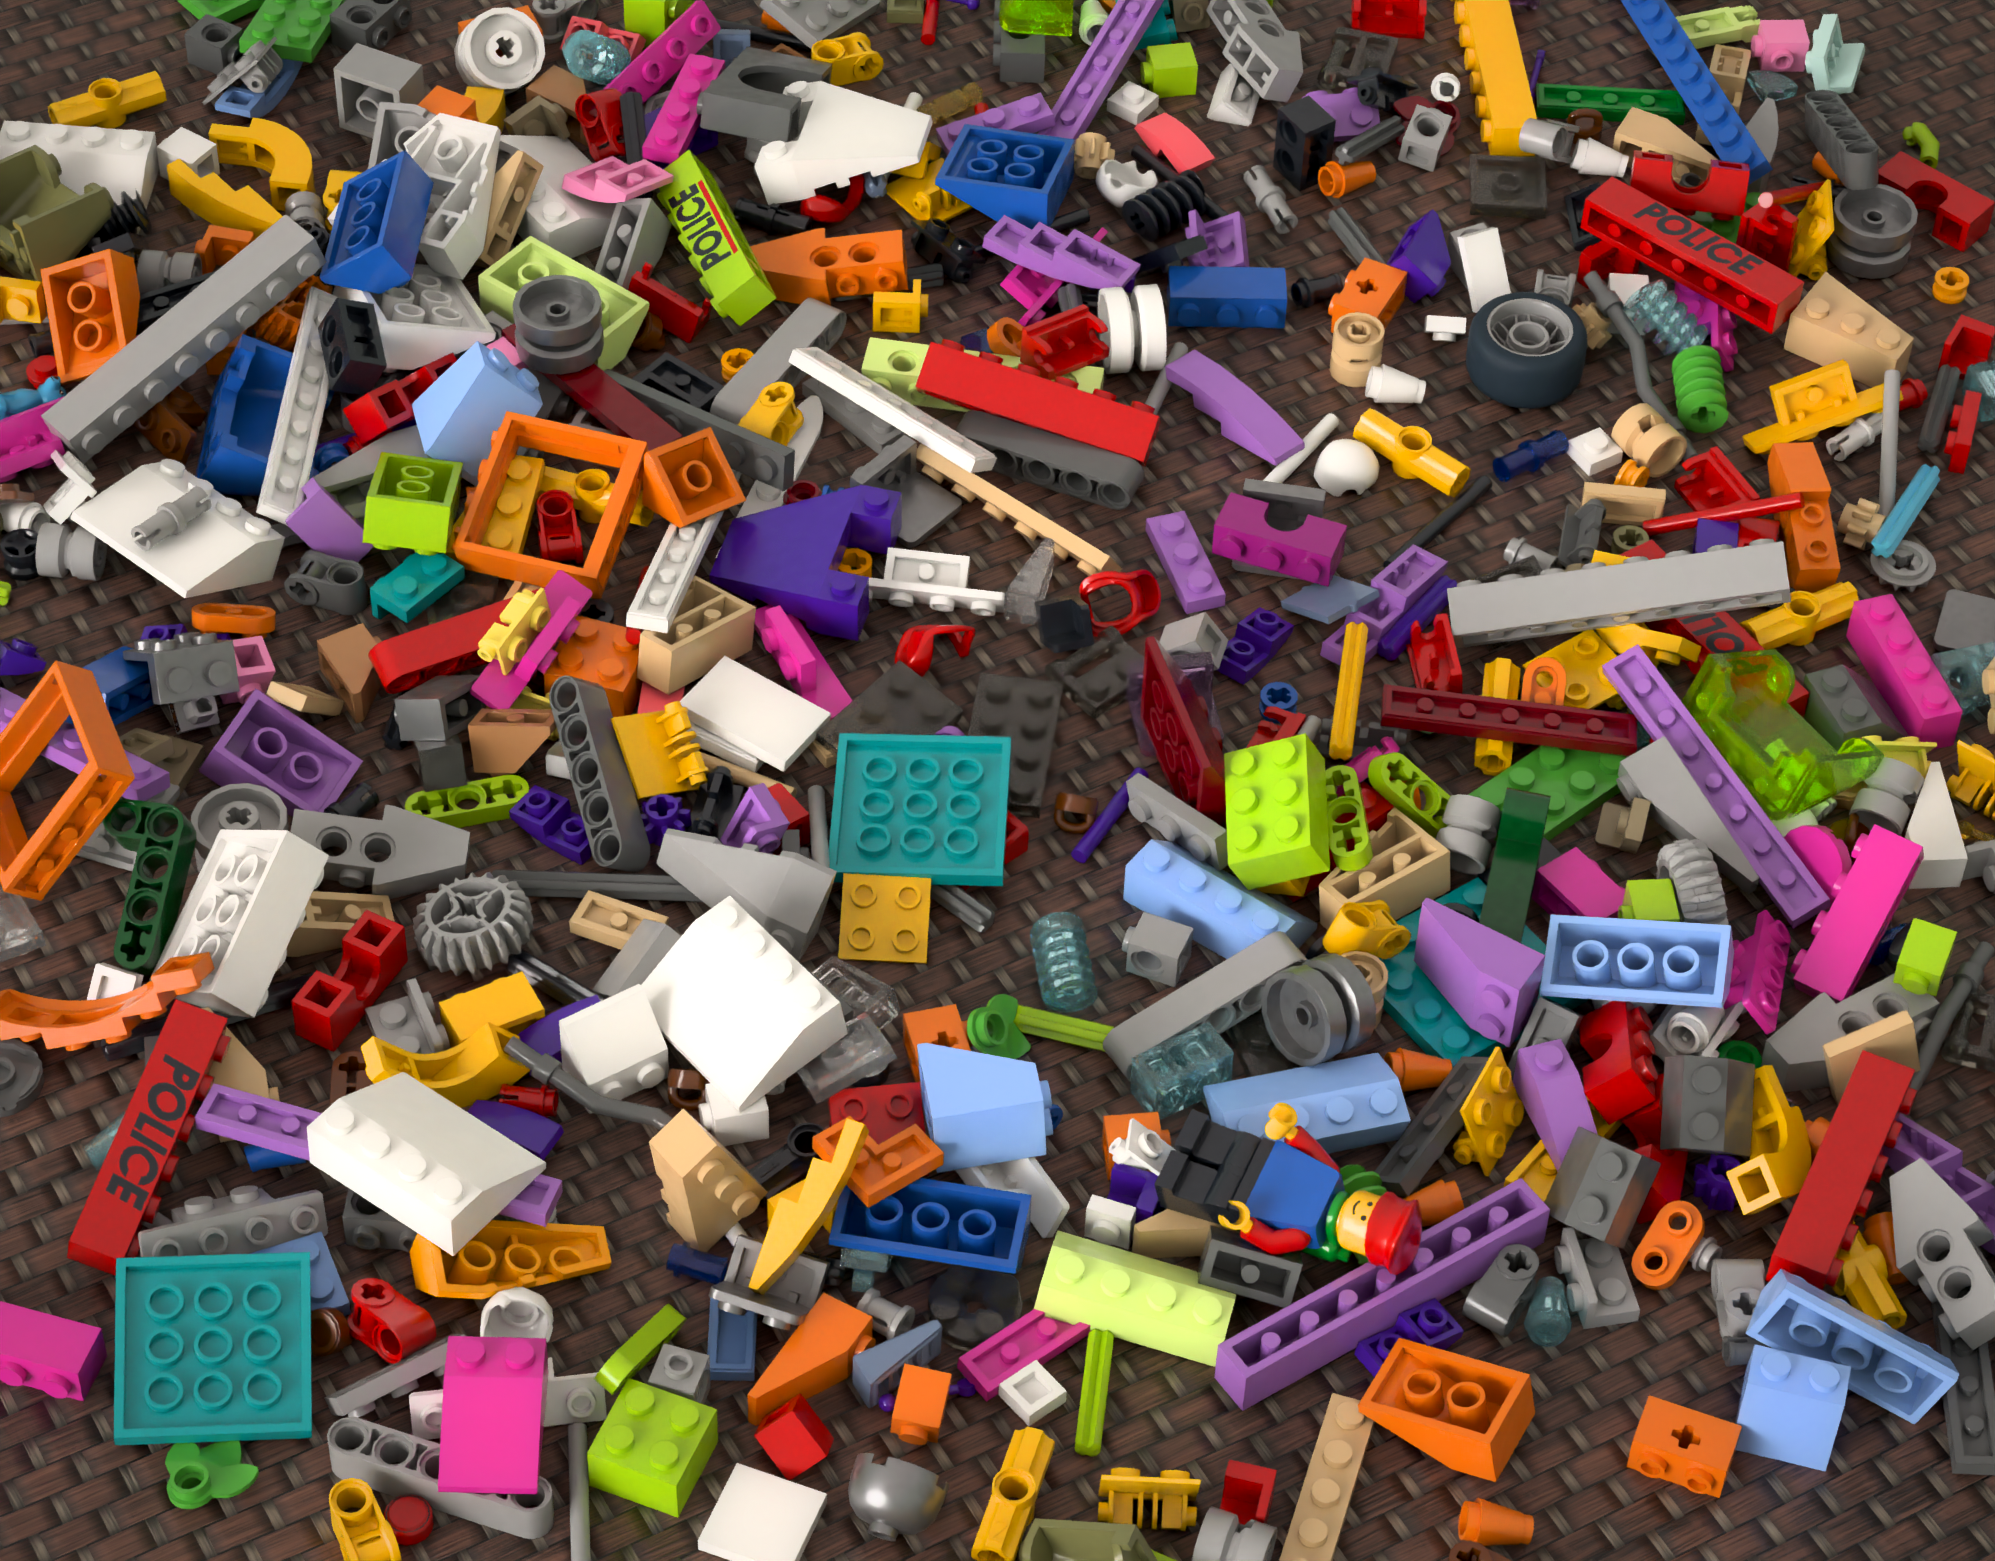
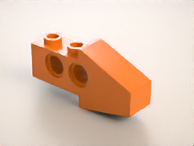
[750,228,908,306]
[1767,442,1841,593]

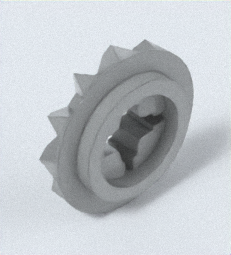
[1869,540,1936,592]

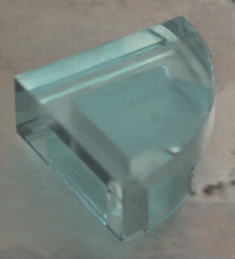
[1747,70,1798,103]

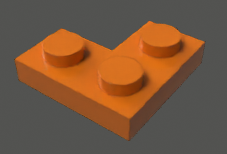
[812,1116,944,1208]

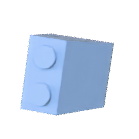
[411,341,543,486]
[917,1043,1053,1173]
[1735,1344,1851,1472]

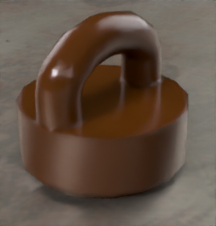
[1566,108,1603,144]
[631,311,666,352]
[1054,792,1099,834]
[1830,813,1870,861]
[667,1068,710,1111]
[311,1307,353,1356]

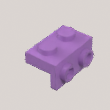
[1302,87,1380,142]
[1185,209,1249,267]
[720,783,790,854]

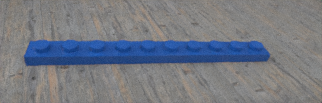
[1621,0,1773,185]

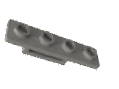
[138,1185,328,1257]

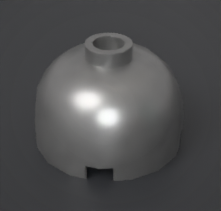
[848,1453,949,1541]

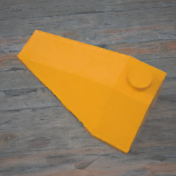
[409,1220,612,1299]

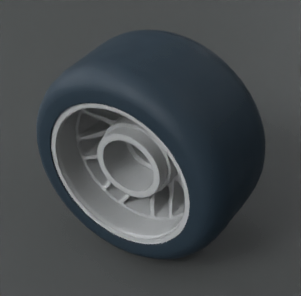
[1466,292,1587,409]

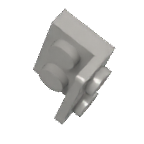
[365,978,450,1054]
[1554,1227,1640,1329]

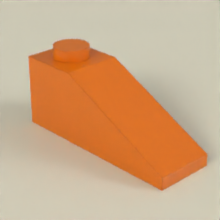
[747,1293,876,1426]

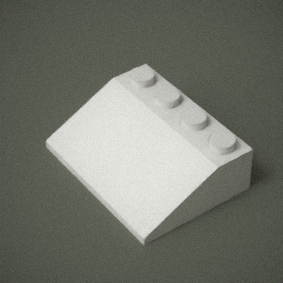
[0,120,159,240]
[500,135,617,259]
[333,264,496,373]
[71,459,285,598]
[148,829,329,1018]
[641,896,848,1113]
[307,1072,546,1256]

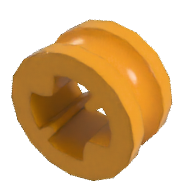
[1932,267,1969,304]
[721,348,754,383]
[1614,459,1650,487]
[838,548,872,578]

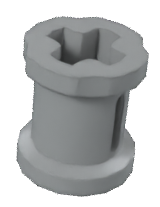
[856,1288,915,1340]

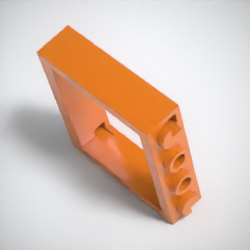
[451,411,649,599]
[0,660,135,901]

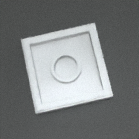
[698,1463,827,1561]

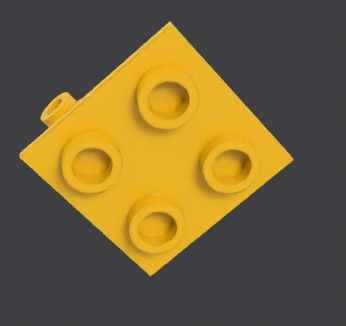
[886,158,973,222]
[1789,179,1834,280]
[1522,630,1626,710]
[611,701,709,799]
[1946,740,1995,820]
[838,873,931,964]
[1453,1047,1524,1176]
[1098,1468,1201,1531]

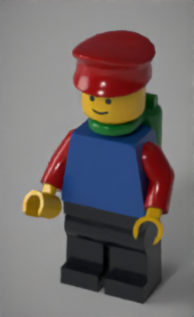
[1154,1102,1422,1275]

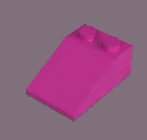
[438,1336,549,1494]

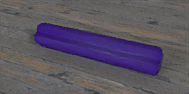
[1377,575,1458,661]

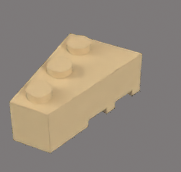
[1784,271,1914,387]
[637,575,756,695]
[1319,807,1450,930]
[649,1109,768,1258]

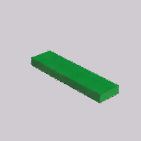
[1535,83,1685,125]

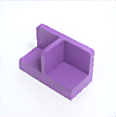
[285,477,374,562]

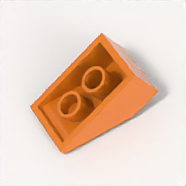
[41,249,140,385]
[1358,1338,1535,1482]

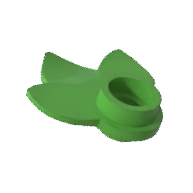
[967,994,1031,1059]
[165,1441,259,1509]

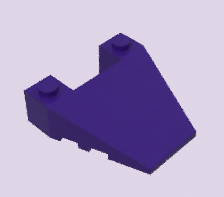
[709,485,902,641]

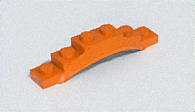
[0,952,215,1051]

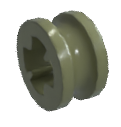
[1610,525,1649,555]

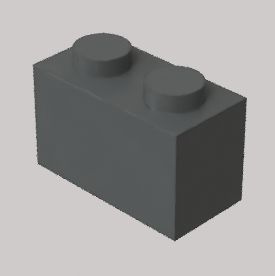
[394,675,486,741]
[1197,1225,1303,1308]

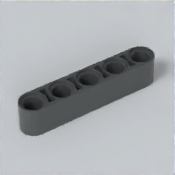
[1805,90,1879,190]
[955,410,1145,510]
[549,675,650,873]

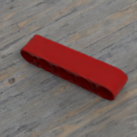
[368,587,545,694]

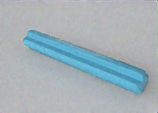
[1871,464,1940,558]

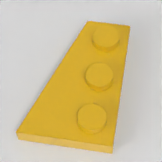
[444,455,546,561]

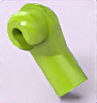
[1902,122,1940,169]

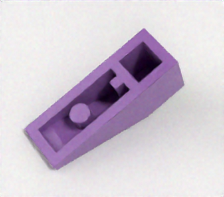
[1513,1039,1598,1171]

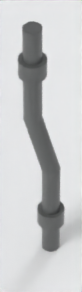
[1584,271,1698,462]
[1900,941,1995,1118]
[504,1036,749,1171]

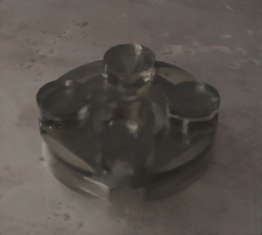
[928,1264,1023,1352]

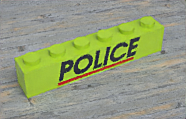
[657,149,777,327]

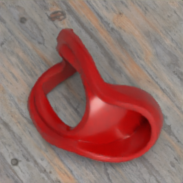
[800,174,865,222]
[1079,569,1161,638]
[895,625,976,680]

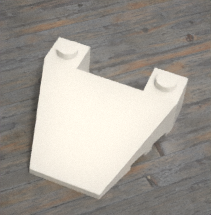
[754,81,933,205]
[327,113,501,280]

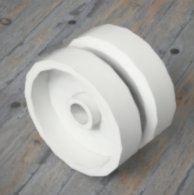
[454,7,545,96]
[1098,284,1167,374]

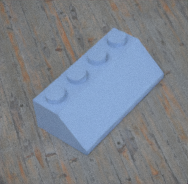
[1123,839,1317,959]
[1540,914,1734,1008]
[1203,1052,1411,1154]
[1746,1269,1959,1425]

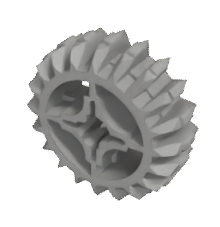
[1656,839,1729,925]
[412,872,534,976]

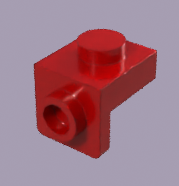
[1577,240,1640,289]

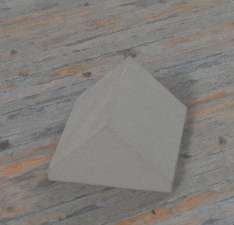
[592,919,681,1037]

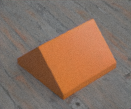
[642,427,746,528]

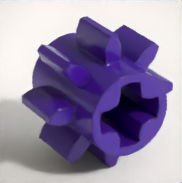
[641,794,692,847]
[1693,1154,1741,1212]

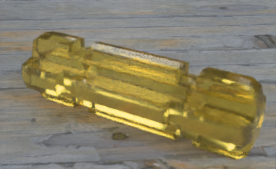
[916,82,983,125]

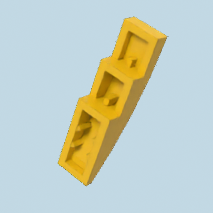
[166,159,283,239]
[748,1118,869,1295]

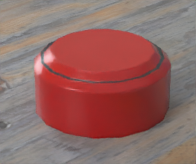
[383,1494,434,1546]

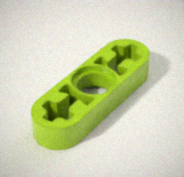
[1368,752,1451,839]
[1325,765,1373,871]
[405,774,529,828]
[594,1303,687,1396]

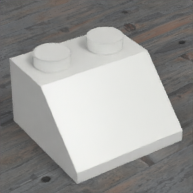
[559,984,669,1114]

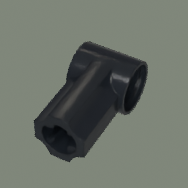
[749,1122,825,1208]

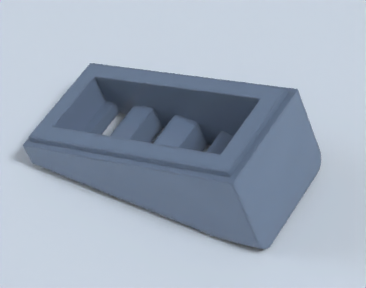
[852,1319,942,1408]

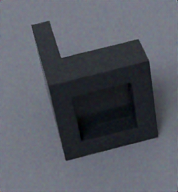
[1035,594,1094,653]

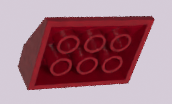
[1140,636,1227,830]

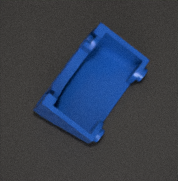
[195,334,334,496]

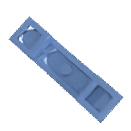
[215,59,303,118]

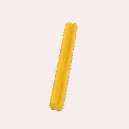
[1329,621,1368,761]

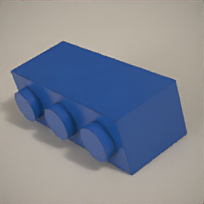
[1167,266,1287,328]
[64,646,154,726]

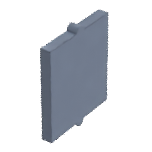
[1281,575,1380,624]

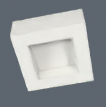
[1107,81,1159,125]
[1424,315,1466,342]
[1566,427,1623,476]
[87,963,144,1000]
[1084,1194,1136,1249]
[998,1360,1067,1426]

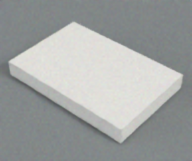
[680,656,831,772]

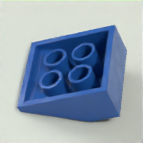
[935,124,1075,229]

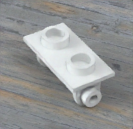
[1109,1118,1176,1176]

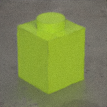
[1140,42,1198,98]
[1893,918,1957,996]

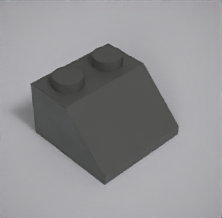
[1803,664,1909,767]
[1660,1055,1755,1157]
[1544,1126,1661,1249]

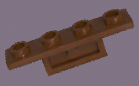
[133,386,206,466]

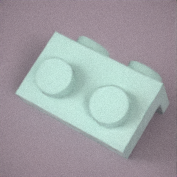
[1805,14,1865,95]

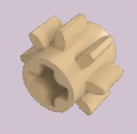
[1074,132,1115,179]
[1572,302,1612,350]
[1837,498,1887,550]

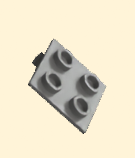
[202,37,283,105]

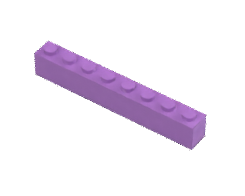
[1214,1178,1550,1411]

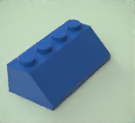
[320,150,434,294]
[829,1178,1032,1274]

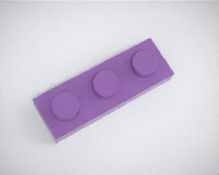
[936,92,1055,156]
[1145,511,1226,614]

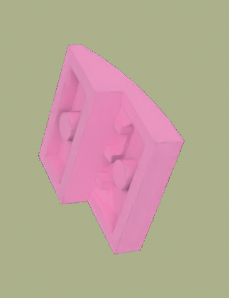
[562,156,674,203]

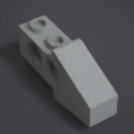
[1206,0,1303,102]
[291,805,470,899]
[1761,973,1940,1092]
[1889,1158,1995,1350]

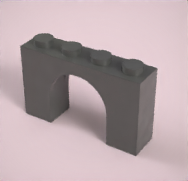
[696,46,832,142]

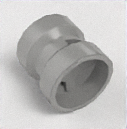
[285,191,325,232]

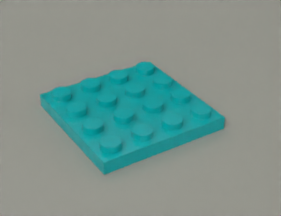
[829,733,1012,886]
[1379,877,1588,1069]
[114,1252,312,1445]

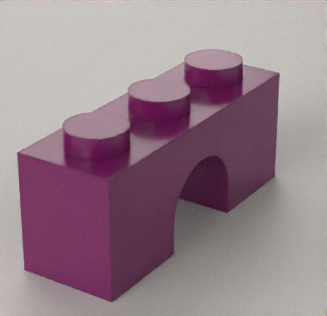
[1212,492,1347,587]

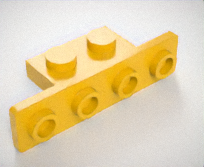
[1742,359,1903,455]

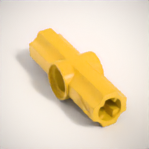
[47,71,167,129]
[1353,408,1471,498]
[537,466,654,527]
[1739,581,1859,652]
[1474,658,1521,776]
[1832,1221,1907,1330]
[971,1426,1055,1561]

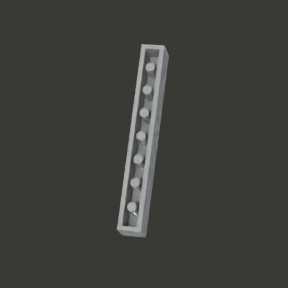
[41,214,327,464]
[1447,538,1791,648]

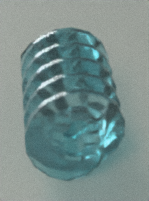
[562,30,631,86]
[1623,279,1708,356]
[1030,912,1098,1012]

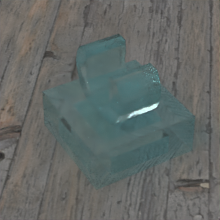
[839,1247,892,1292]

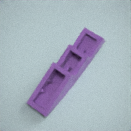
[982,215,1141,289]
[1165,349,1305,466]
[1320,544,1448,666]
[1882,1114,1995,1256]

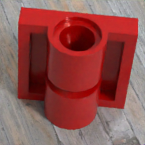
[827,1082,929,1176]

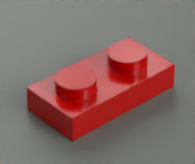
[1944,390,1982,475]

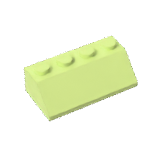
[478,236,649,371]
[1034,1230,1236,1367]

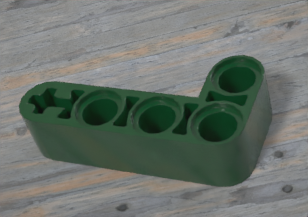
[1479,787,1551,943]
[103,799,196,982]

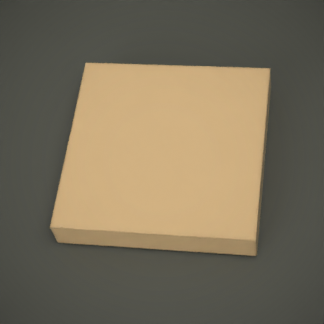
[1823,1010,1921,1105]

